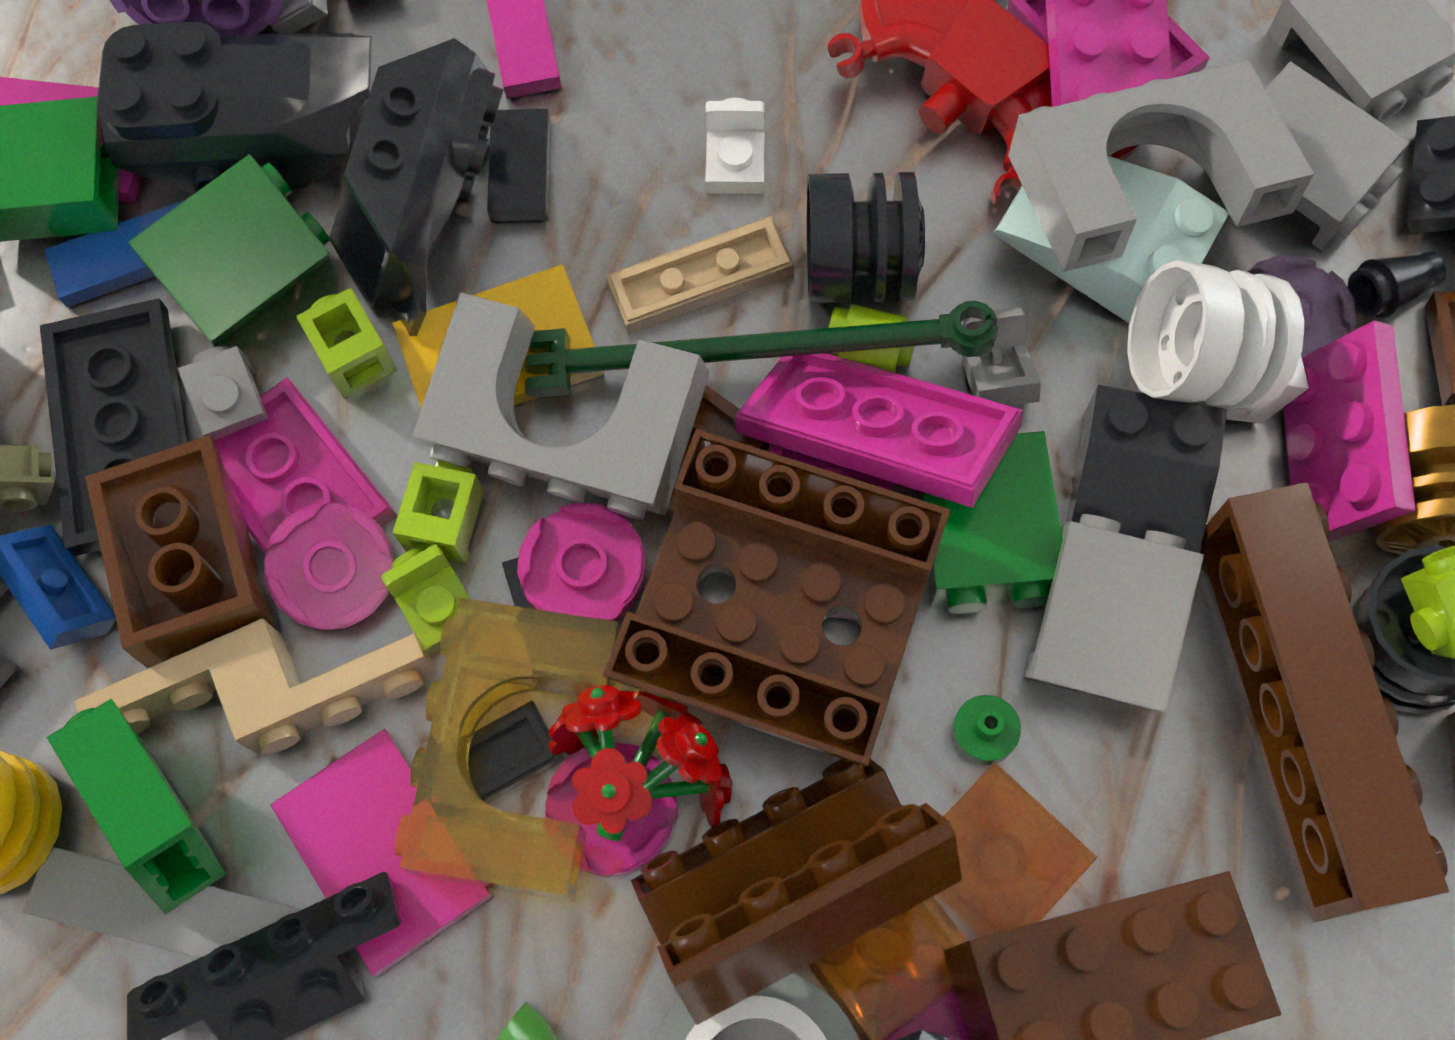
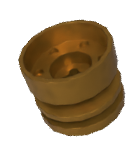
[1374,405,1455,555]

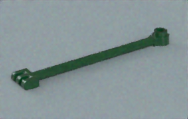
[525,301,998,397]

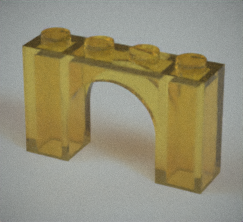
[395,598,620,902]

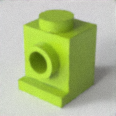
[296,288,397,399]
[392,461,484,565]

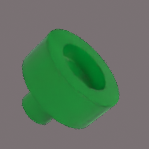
[951,695,1021,765]

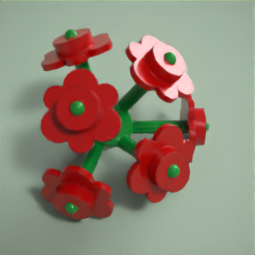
[548,685,733,841]

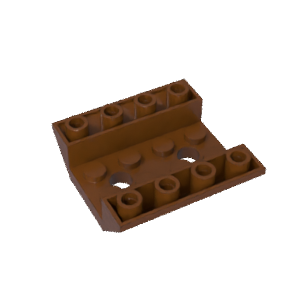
[603,429,950,767]
[631,758,962,1026]

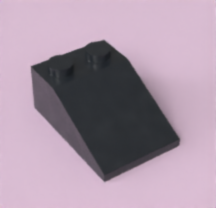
[1066,385,1227,553]

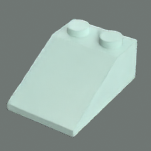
[993,156,1229,323]

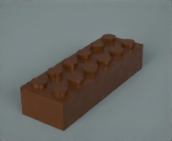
[1200,482,1449,923]

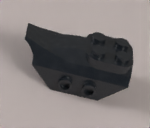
[97,22,372,194]
[329,38,503,336]

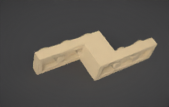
[74,618,437,754]

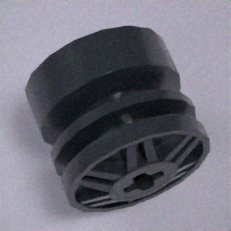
[806,172,925,303]
[1352,545,1455,715]

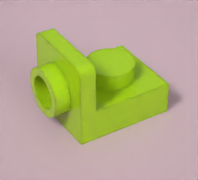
[381,544,485,656]

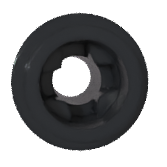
[1347,251,1446,318]

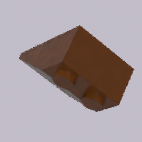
[85,435,278,669]

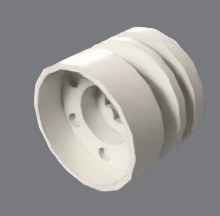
[1127,260,1305,411]

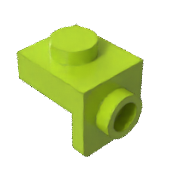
[1401,546,1455,659]

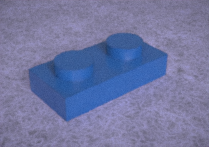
[0,524,116,650]

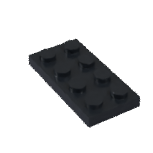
[39,298,187,556]

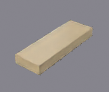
[606,216,794,334]

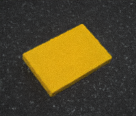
[392,264,604,407]

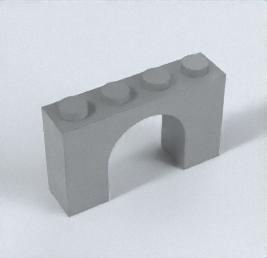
[1008,60,1314,272]
[412,292,710,520]

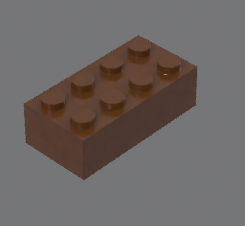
[943,871,1282,1040]

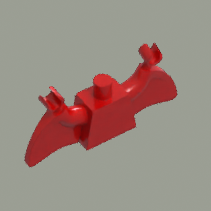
[828,0,1140,204]

